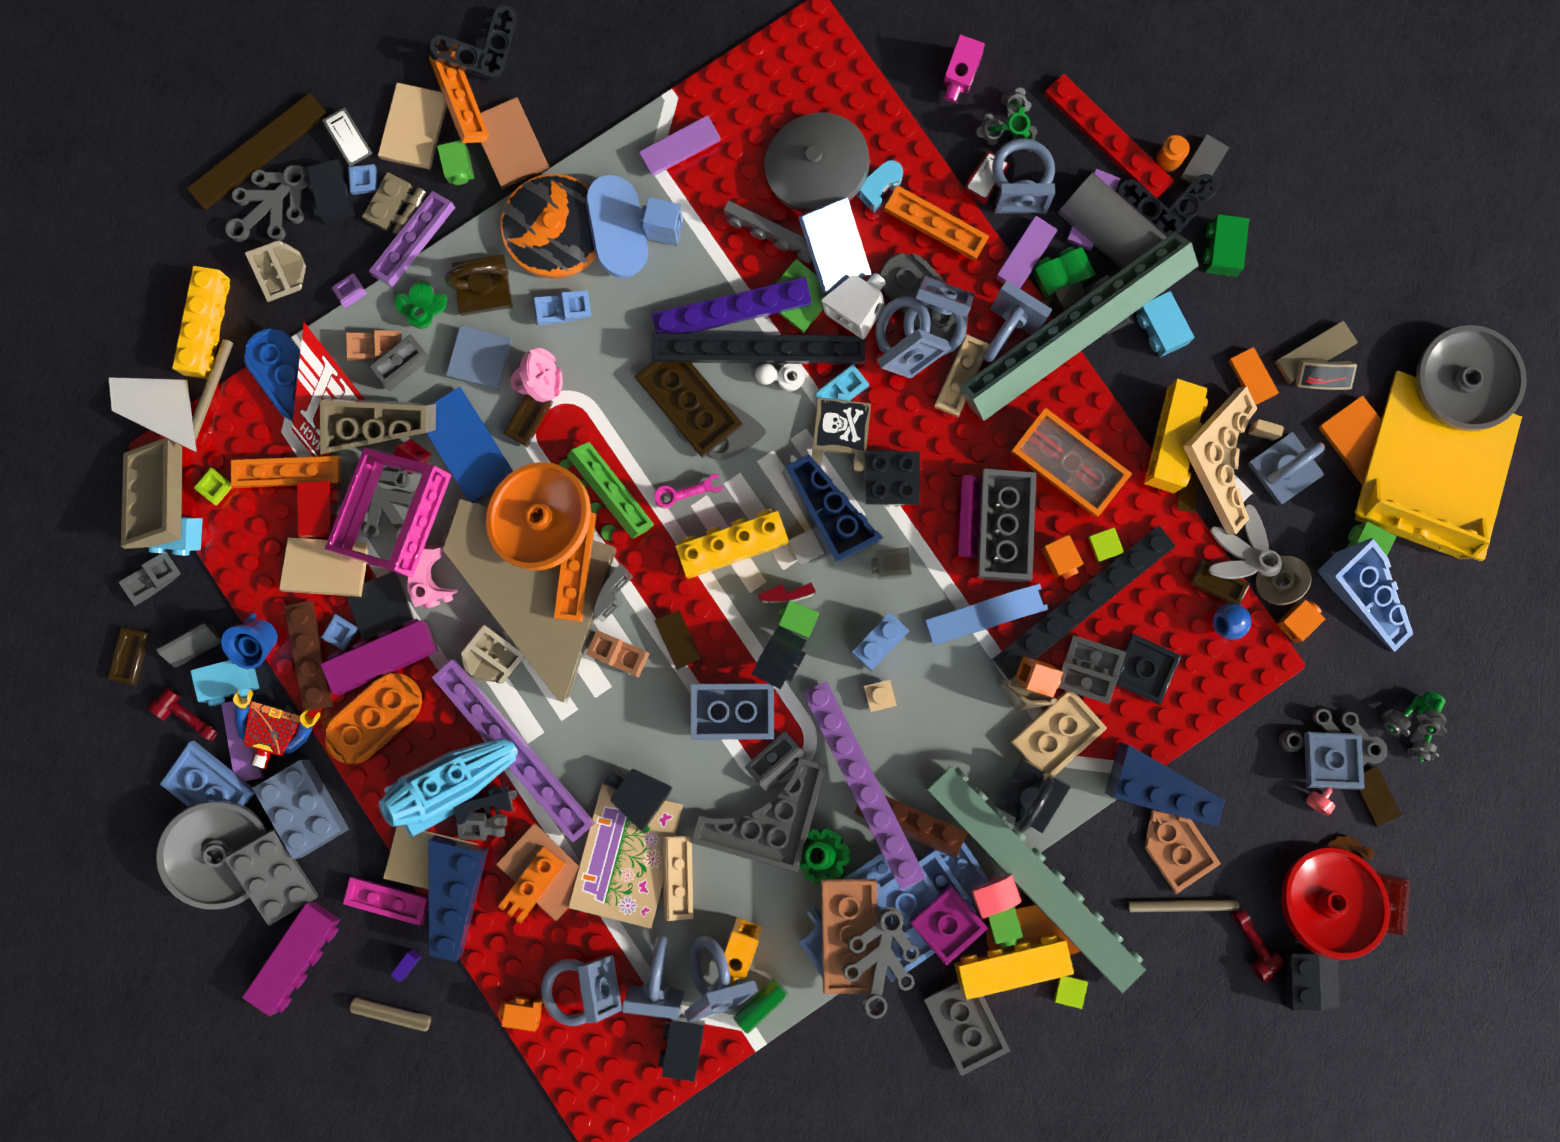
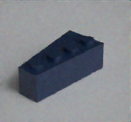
[428,835,488,962]

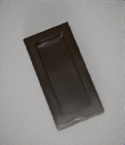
[503,394,553,447]
[1188,559,1250,604]
[655,610,701,670]
[107,627,150,686]
[1356,766,1402,827]

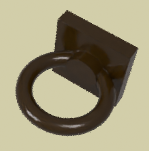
[444,254,513,316]

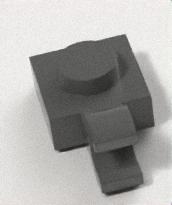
[457,813,507,840]

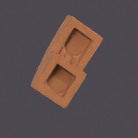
[346,330,402,361]
[586,630,650,678]

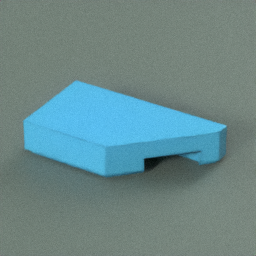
[814,364,869,401]

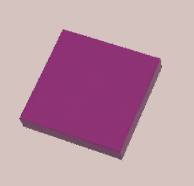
[909,885,988,966]

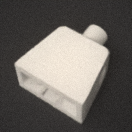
[821,273,886,339]

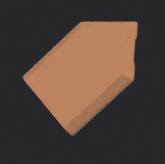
[1144,810,1221,894]

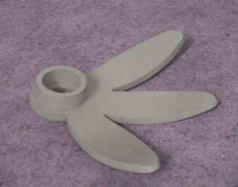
[1209,504,1282,579]

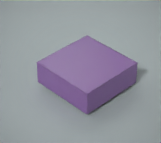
[332,273,367,308]

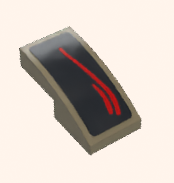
[1295,359,1357,390]

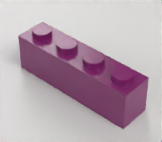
[321,618,440,695]
[243,901,340,1017]

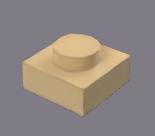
[863,680,897,713]

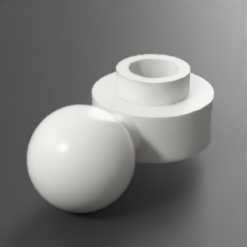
[755,363,804,392]

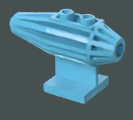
[379,737,517,838]

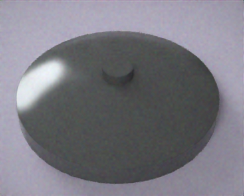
[765,113,870,213]
[1416,325,1527,431]
[157,800,268,910]

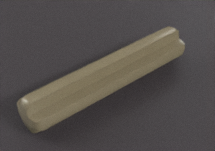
[350,997,431,1032]

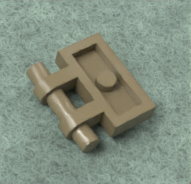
[362,172,427,236]

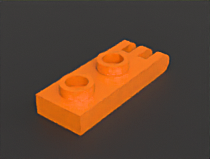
[499,846,566,924]

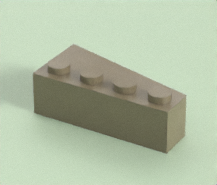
[320,398,436,454]

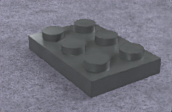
[224,827,318,926]
[923,981,1010,1076]

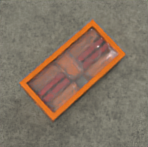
[1010,408,1132,517]

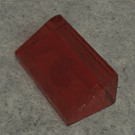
[1379,876,1411,935]

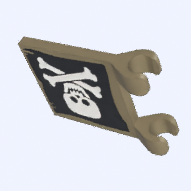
[812,398,871,475]

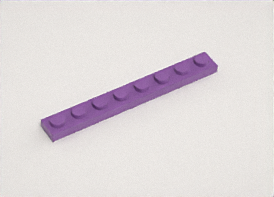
[432,659,595,842]
[803,681,926,891]

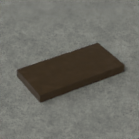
[634,362,743,458]

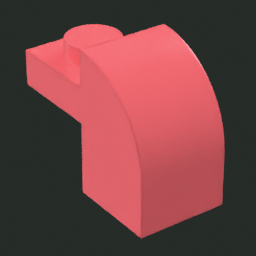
[970,874,1021,918]

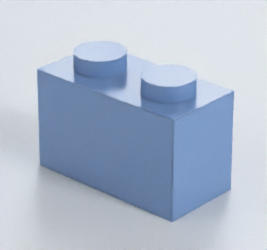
[640,197,684,246]
[851,612,909,672]

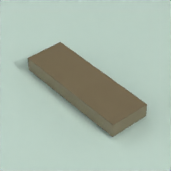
[1275,321,1358,384]

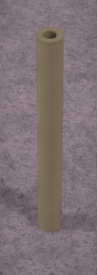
[192,339,233,440]
[1127,899,1239,912]

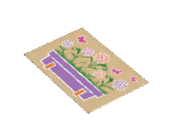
[569,785,683,929]

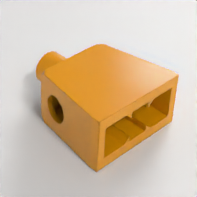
[724,917,763,987]

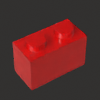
[297,481,341,539]

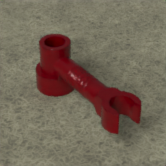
[147,688,219,741]
[1231,909,1285,983]

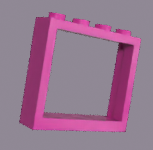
[325,448,451,578]

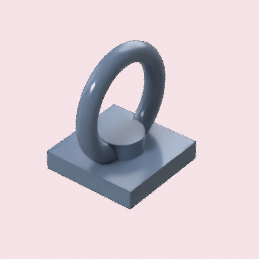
[992,138,1055,213]
[903,276,975,356]
[984,281,1052,362]
[875,296,951,379]
[1247,432,1325,506]
[623,935,684,1019]
[684,936,758,1022]
[541,955,622,1026]

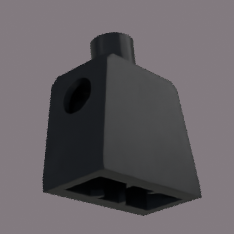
[604,768,673,832]

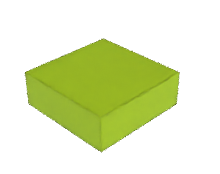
[194,468,232,506]
[1088,528,1124,563]
[1054,976,1088,1009]

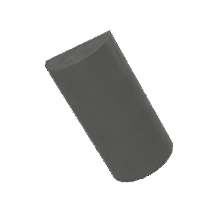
[1058,172,1167,270]
[977,469,1036,582]

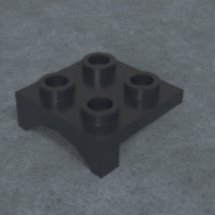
[865,451,920,507]
[453,787,518,825]

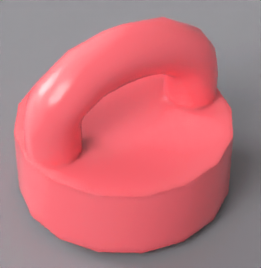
[1306,788,1335,815]

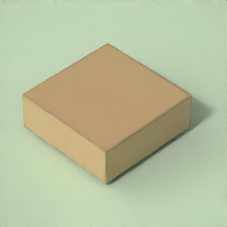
[1248,419,1284,441]

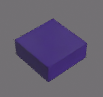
[390,949,422,982]

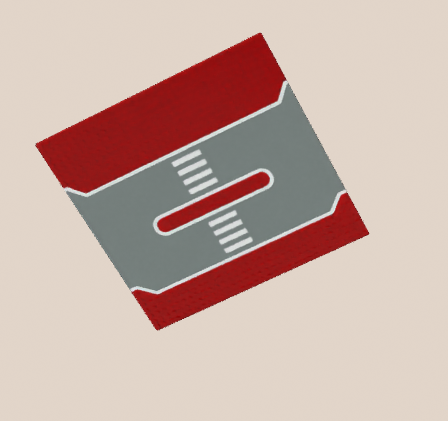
[129,0,1305,1142]

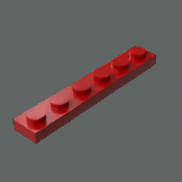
[1044,74,1174,199]

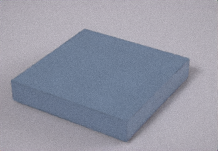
[446,325,513,390]
[1304,732,1365,790]

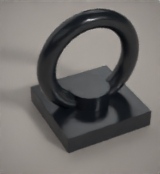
[995,758,1071,834]

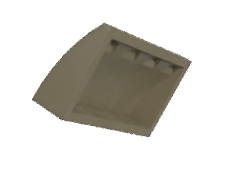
[121,438,182,549]

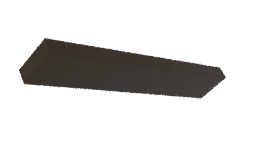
[187,93,328,210]

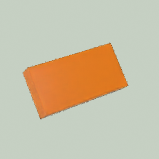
[1228,347,1279,405]

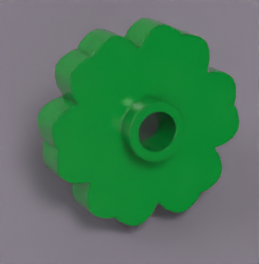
[799,828,851,884]

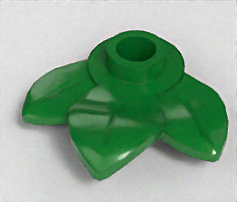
[394,280,447,329]

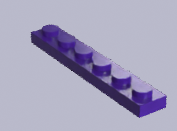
[652,277,812,334]

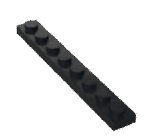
[652,334,866,365]
[992,526,1176,680]

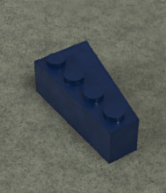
[782,455,884,567]
[1105,741,1225,827]

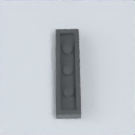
[724,200,813,263]

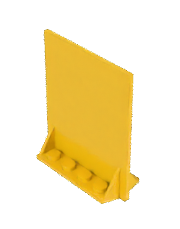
[1355,370,1522,561]

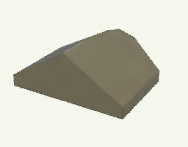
[245,240,306,302]
[460,624,524,684]
[998,679,1057,710]

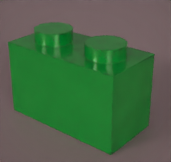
[1203,214,1249,277]

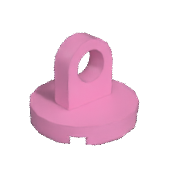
[510,348,563,402]

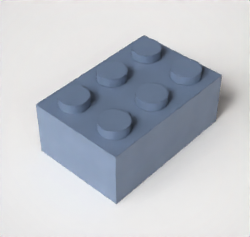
[691,684,774,740]
[252,760,349,860]

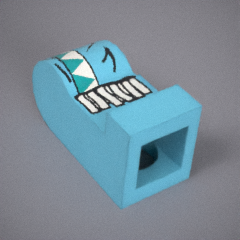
[856,160,903,213]

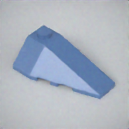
[1318,538,1413,652]

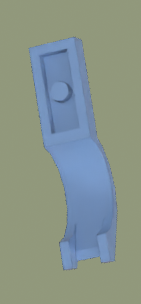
[925,584,1048,646]

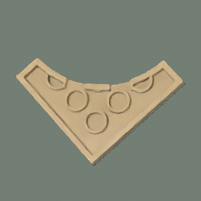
[1183,386,1257,535]

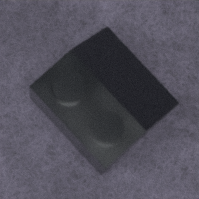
[1282,950,1340,1011]

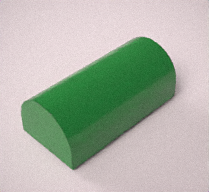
[733,978,788,1034]

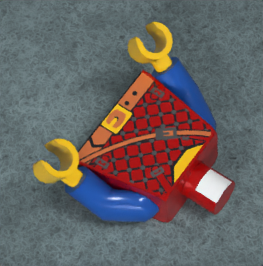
[233,689,320,769]

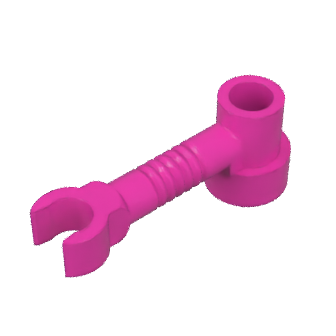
[655,474,724,509]

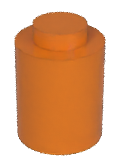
[1156,135,1189,172]

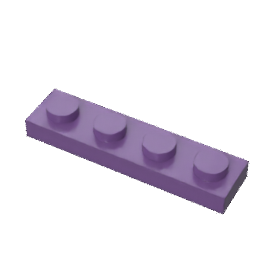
[369,191,455,287]

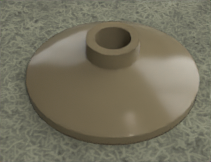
[1256,556,1311,605]

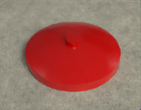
[1281,848,1390,960]

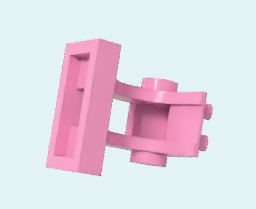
[407,544,458,609]

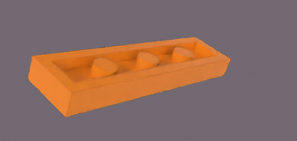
[429,51,489,143]
[884,185,989,261]
[231,456,341,488]
[554,513,596,622]

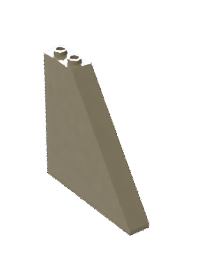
[442,499,617,703]

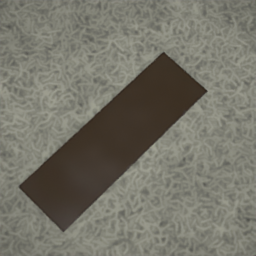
[1177,462,1198,513]

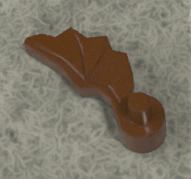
[1327,835,1374,860]

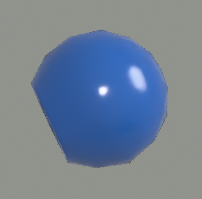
[1212,603,1252,640]

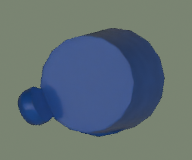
[221,613,278,669]

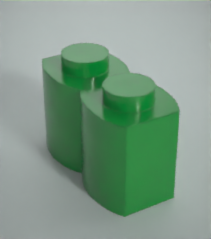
[1032,247,1096,301]

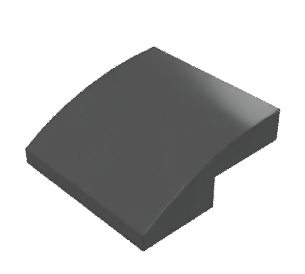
[593,564,633,622]
[1058,635,1126,704]

